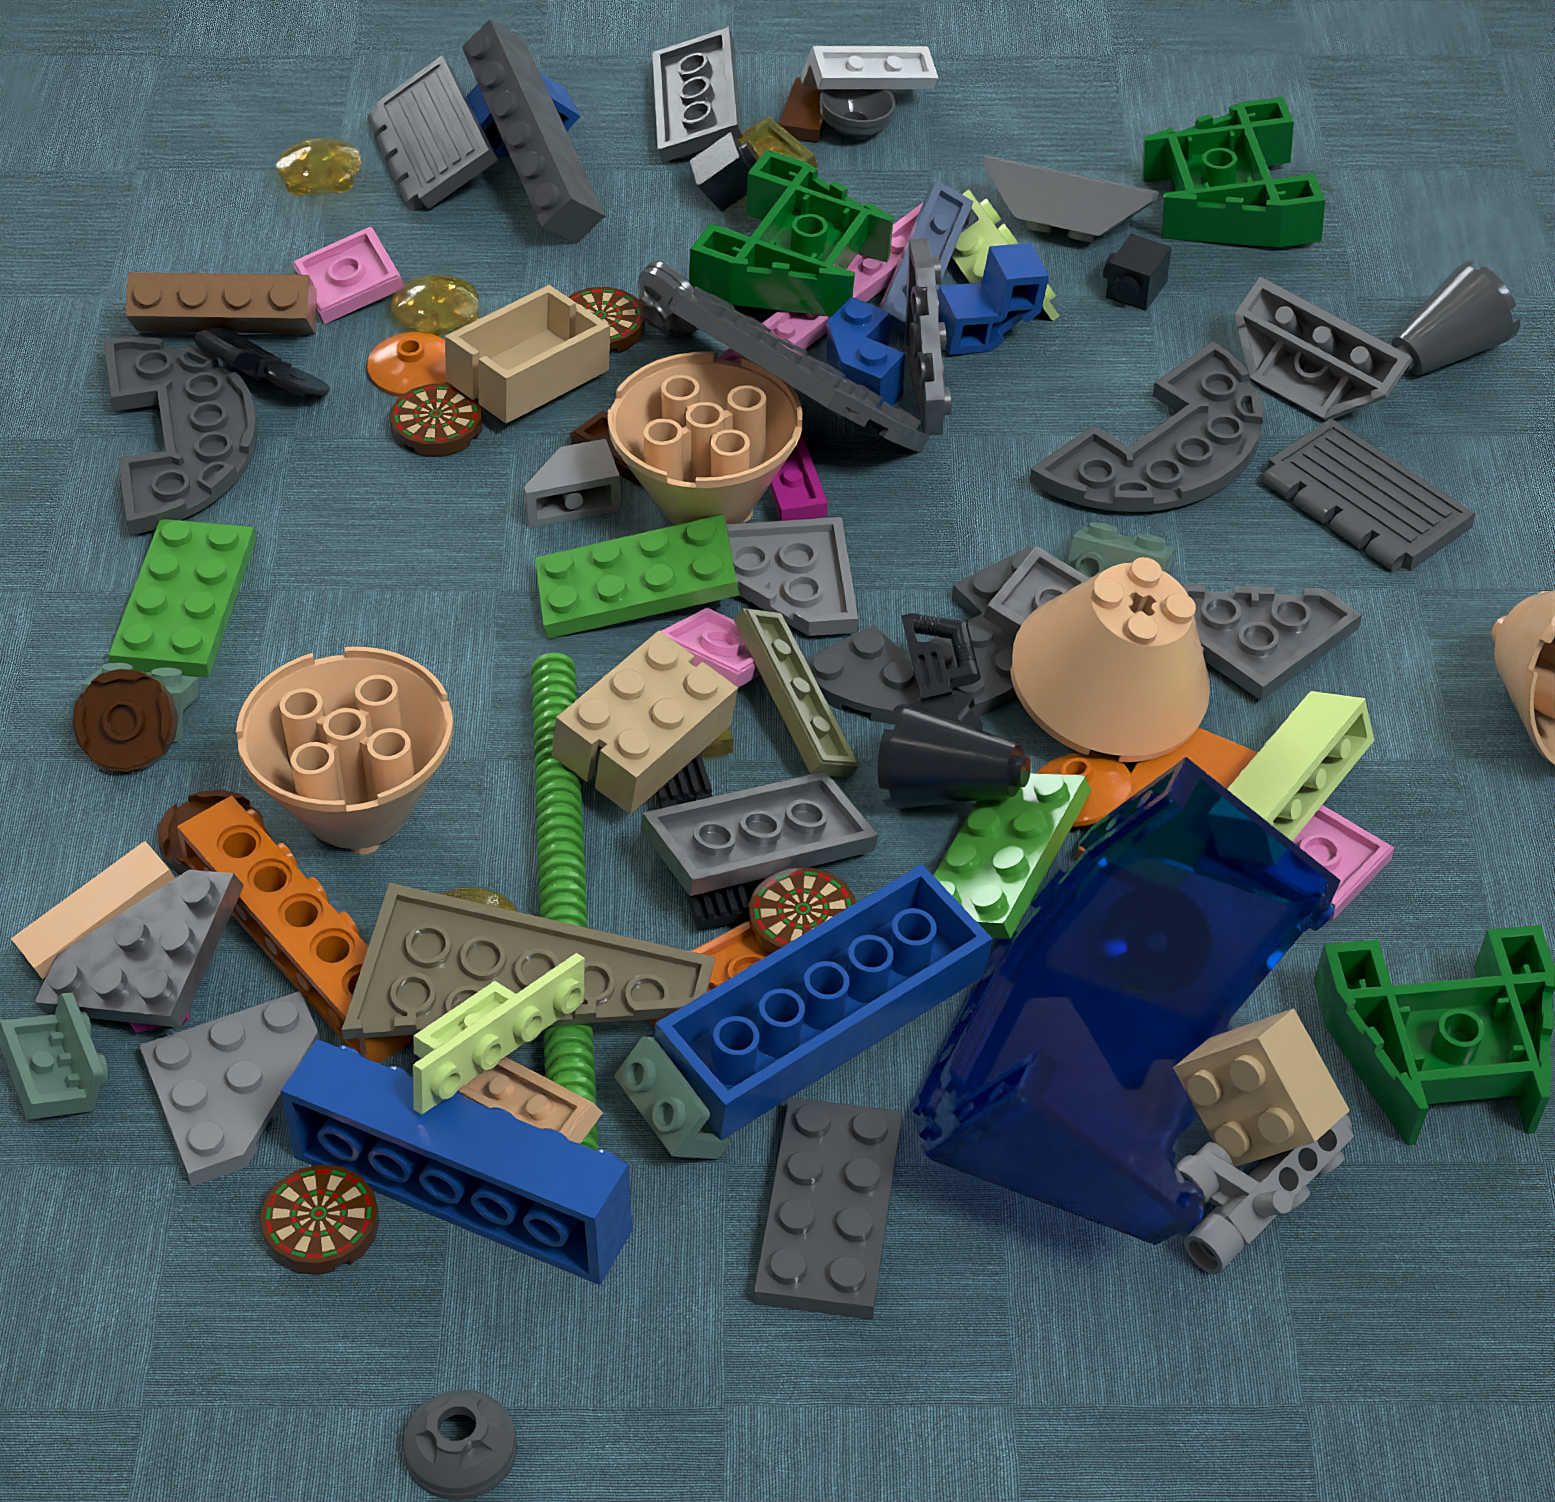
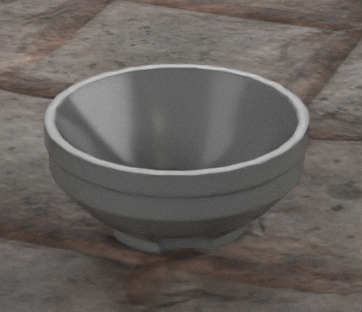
[819,89,895,140]
[637,261,699,335]
[403,1389,517,1500]

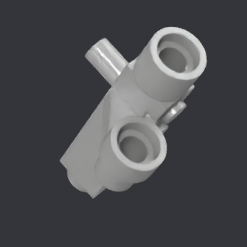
[1168,1114,1354,1274]

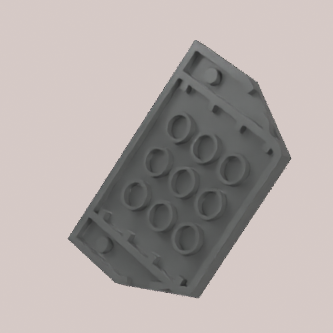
[667,286,930,452]

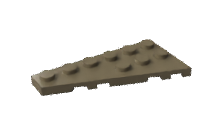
[342,883,715,1039]

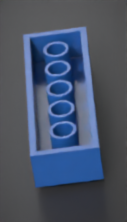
[654,864,993,1140]
[280,1039,633,1285]

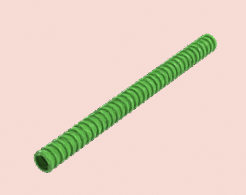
[531,653,599,1150]

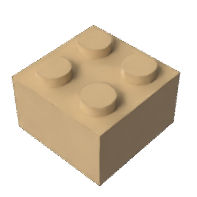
[1173,1008,1350,1167]

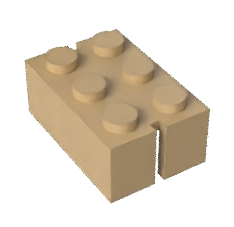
[445,285,610,424]
[552,630,738,815]

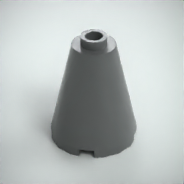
[1391,261,1520,376]

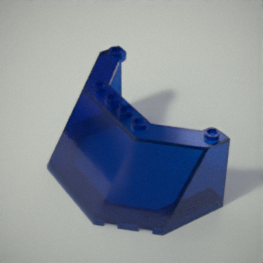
[911,757,1341,1245]

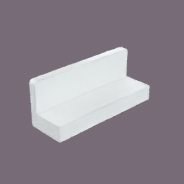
[801,46,938,89]

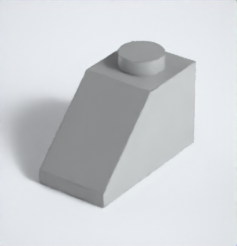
[524,439,621,528]

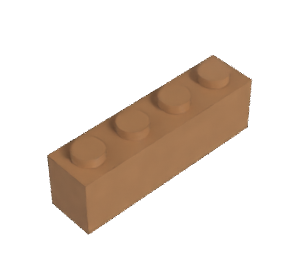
[126,272,317,334]

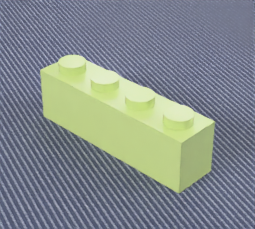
[1210,691,1374,862]

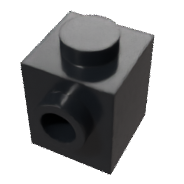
[690,132,760,212]
[1103,234,1172,311]

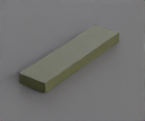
[734,608,859,778]

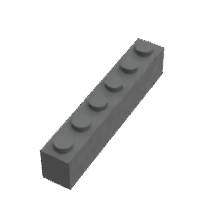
[462,19,606,244]

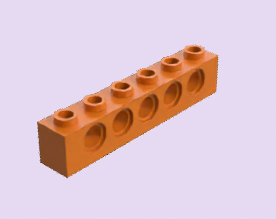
[177,795,414,1063]

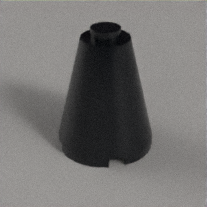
[877,704,1031,809]

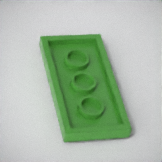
[535,514,740,639]
[108,519,256,678]
[934,774,1091,939]

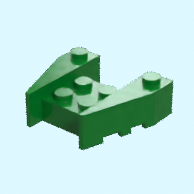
[1142,97,1325,247]
[689,149,894,316]
[1313,925,1555,1145]

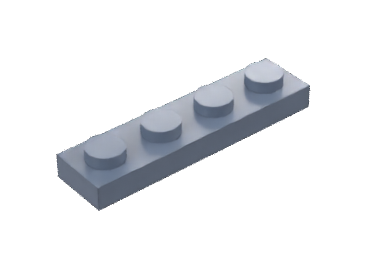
[879,180,974,335]

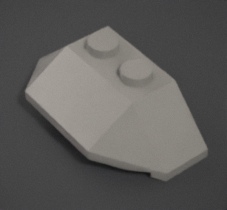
[983,156,1159,242]
[1235,277,1413,422]

